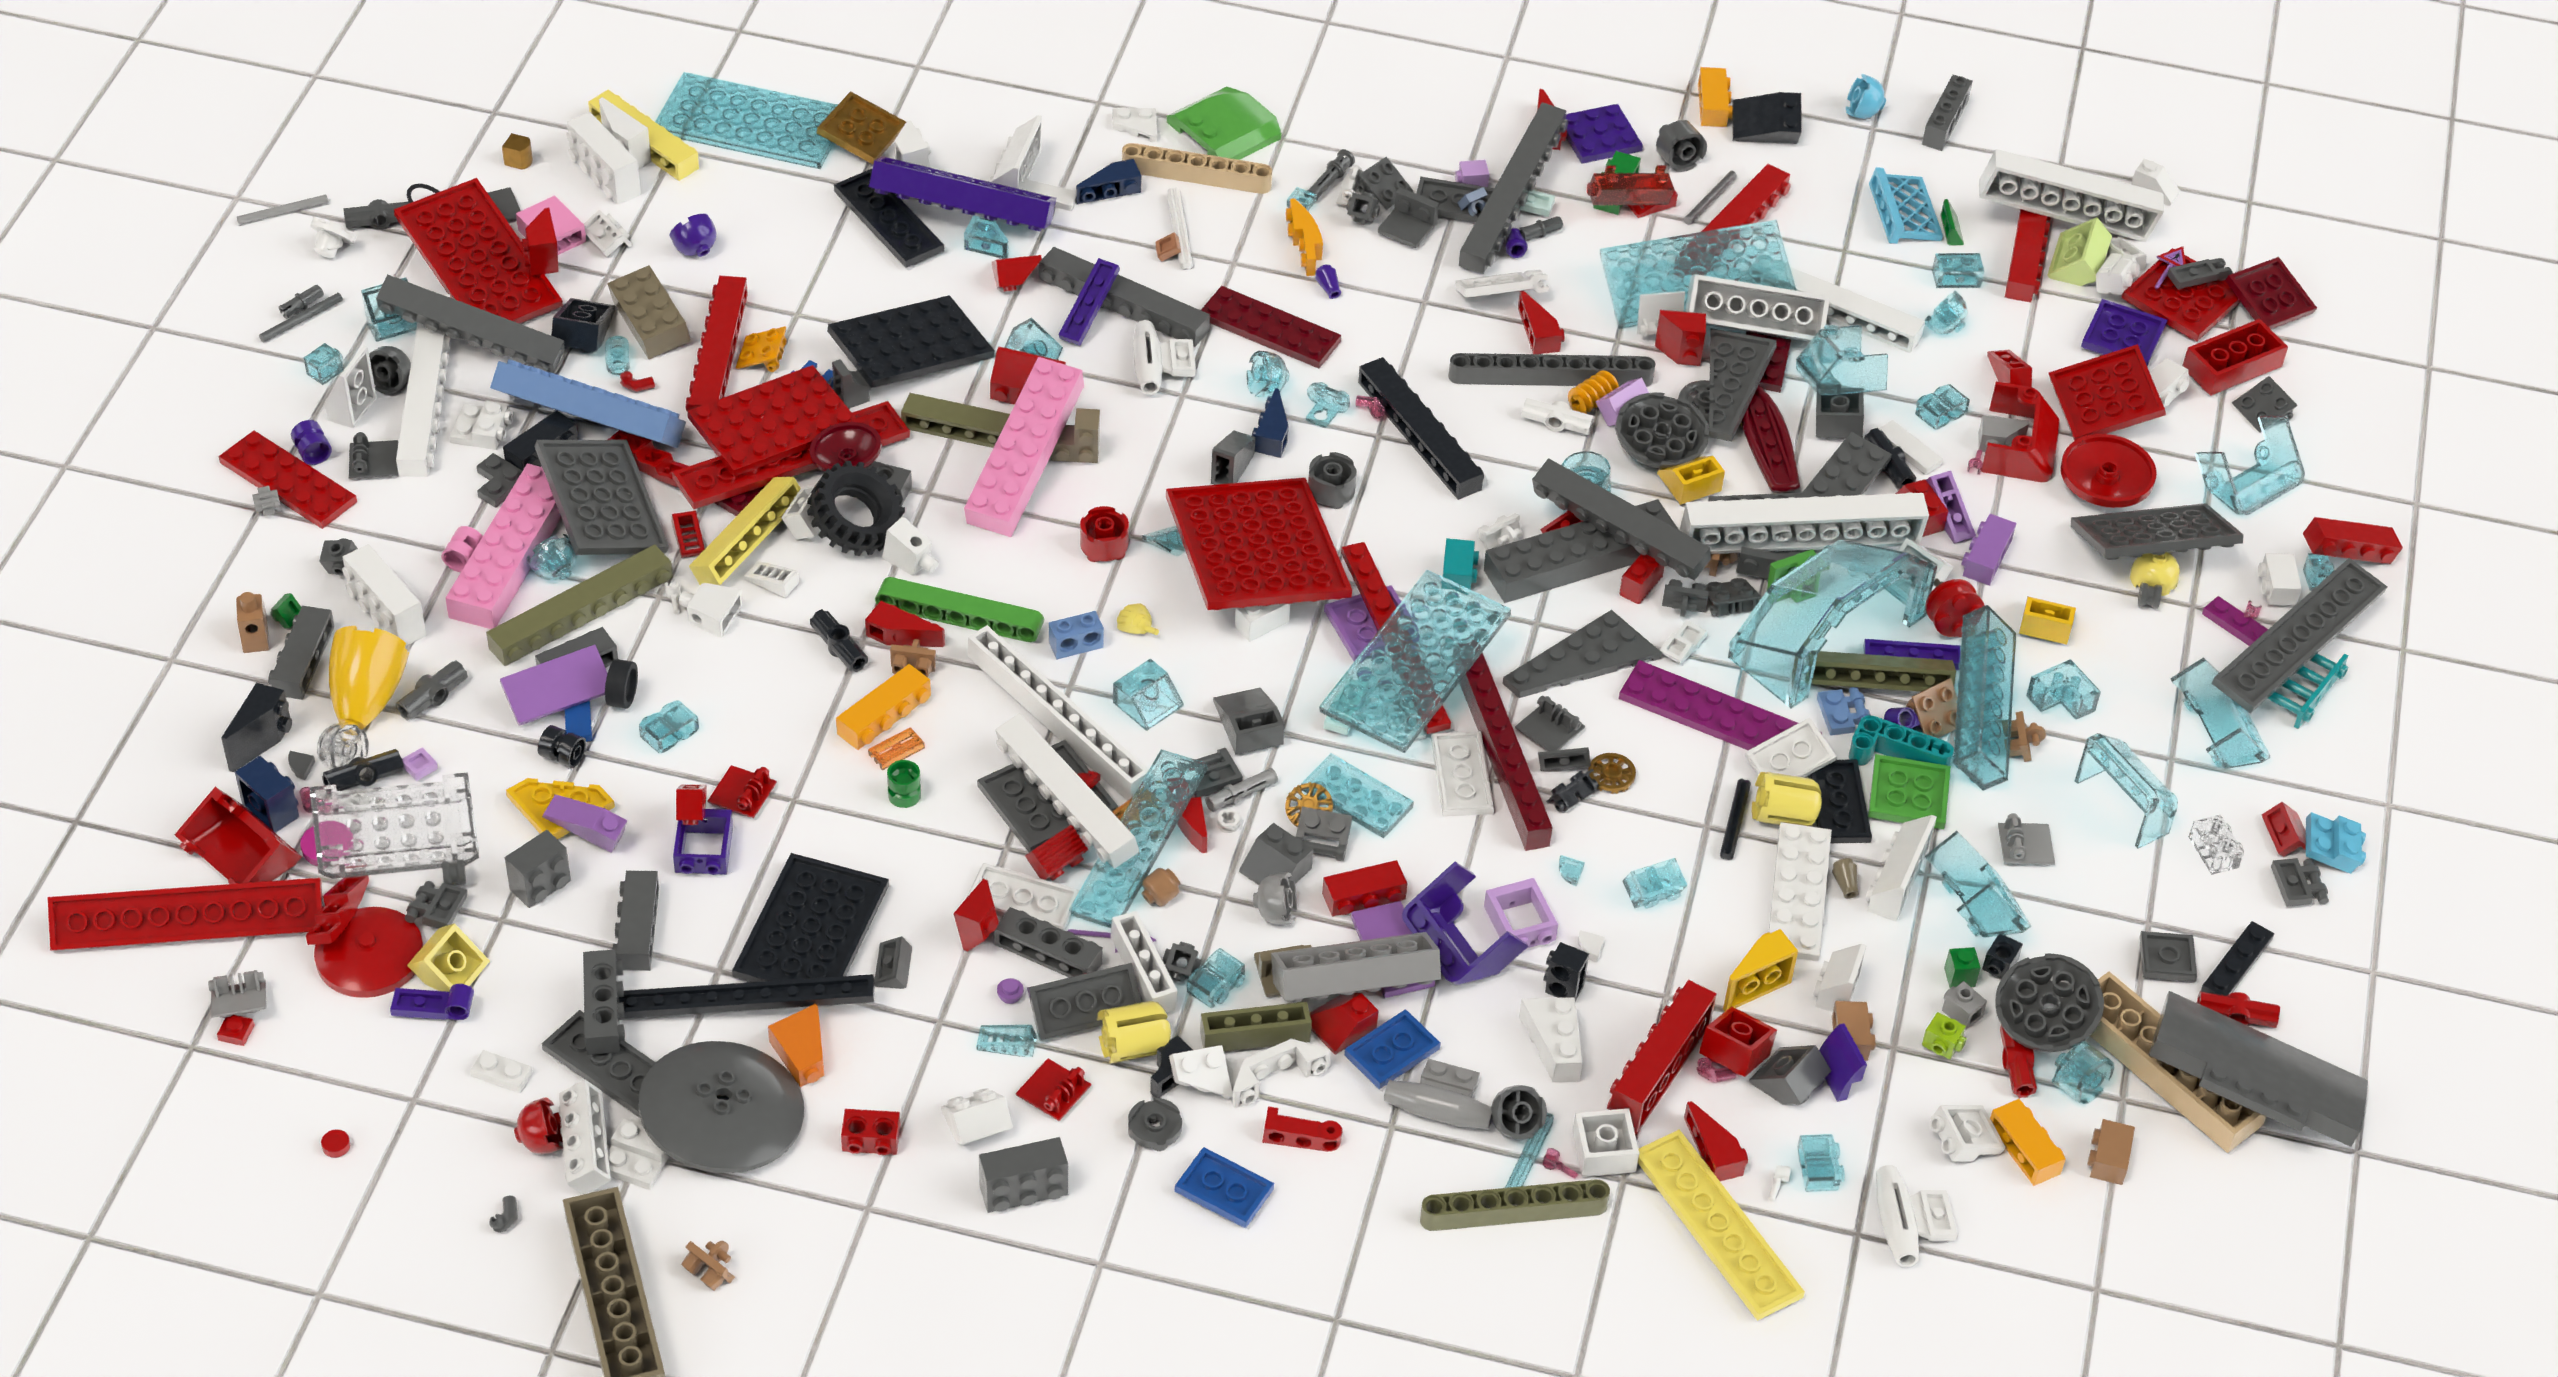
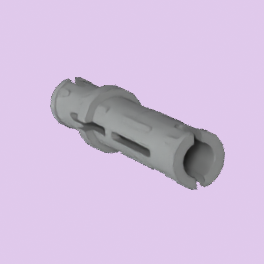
[1205,768,1278,812]

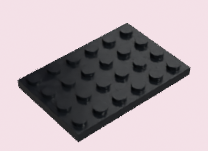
[827,295,995,388]
[732,853,889,982]

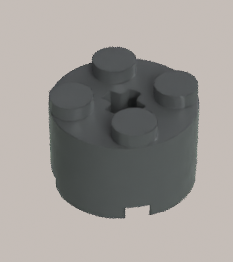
[1656,120,1707,172]
[1308,452,1357,509]

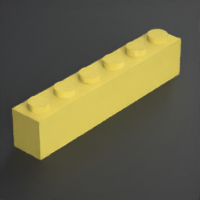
[588,89,699,181]
[689,477,801,585]

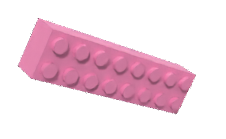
[964,357,1084,537]
[445,463,561,629]

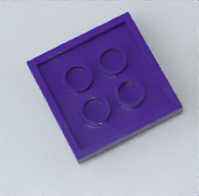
[1566,104,1643,164]
[2081,299,2167,367]

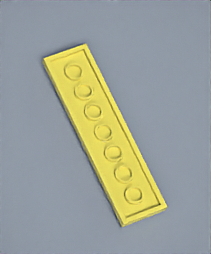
[1638,1129,1805,1321]

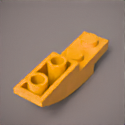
[1285,198,1323,276]

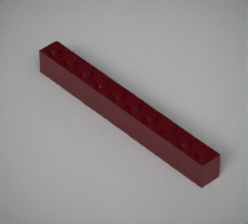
[1452,640,1553,851]

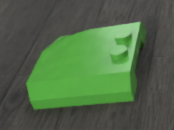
[1167,86,1281,160]

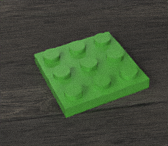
[1868,754,1951,830]

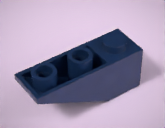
[1076,159,1141,204]
[1252,388,1289,458]

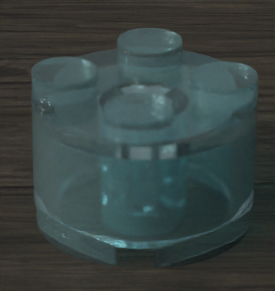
[2052,1041,2114,1104]

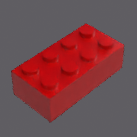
[2182,318,2288,396]

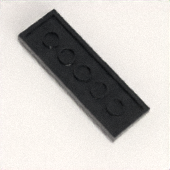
[834,168,944,268]

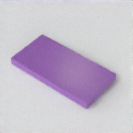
[500,645,607,726]
[1351,901,1435,998]

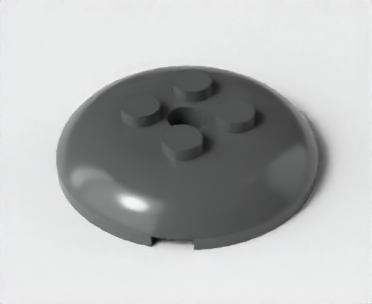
[1615,392,1709,469]
[1995,953,2104,1052]

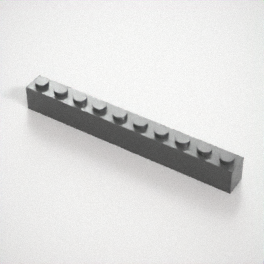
[1458,102,1568,274]

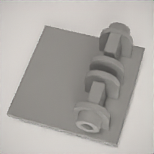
[1998,813,2055,865]
[208,970,267,1018]

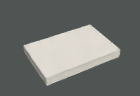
[1745,717,1837,778]

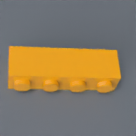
[836,664,931,750]

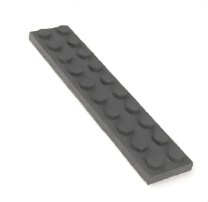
[2211,558,2388,714]

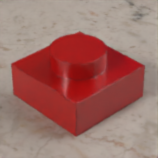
[217,1014,254,1046]

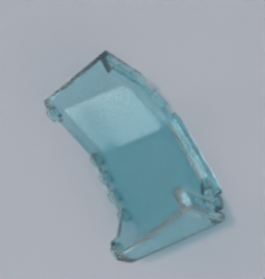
[1728,539,1937,709]

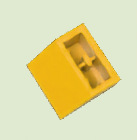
[1657,456,1725,505]
[2019,596,2076,645]

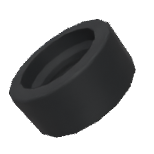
[605,659,638,709]

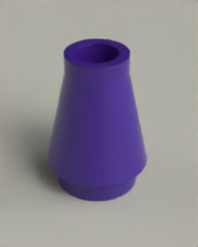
[1505,228,1528,258]
[1315,264,1341,299]

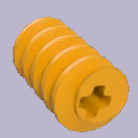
[1568,370,1619,414]

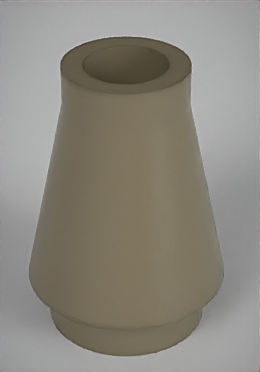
[1832,858,1859,899]

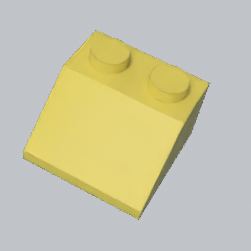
[407,923,490,992]

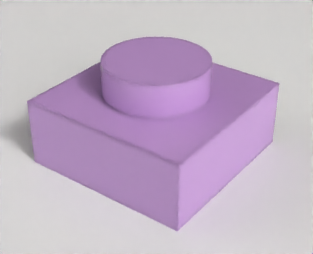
[402,747,438,781]

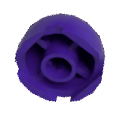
[669,213,717,257]

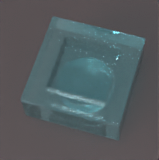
[1286,187,1317,211]

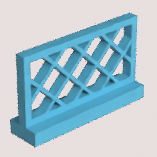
[1869,167,1943,244]

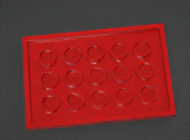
[687,365,860,477]

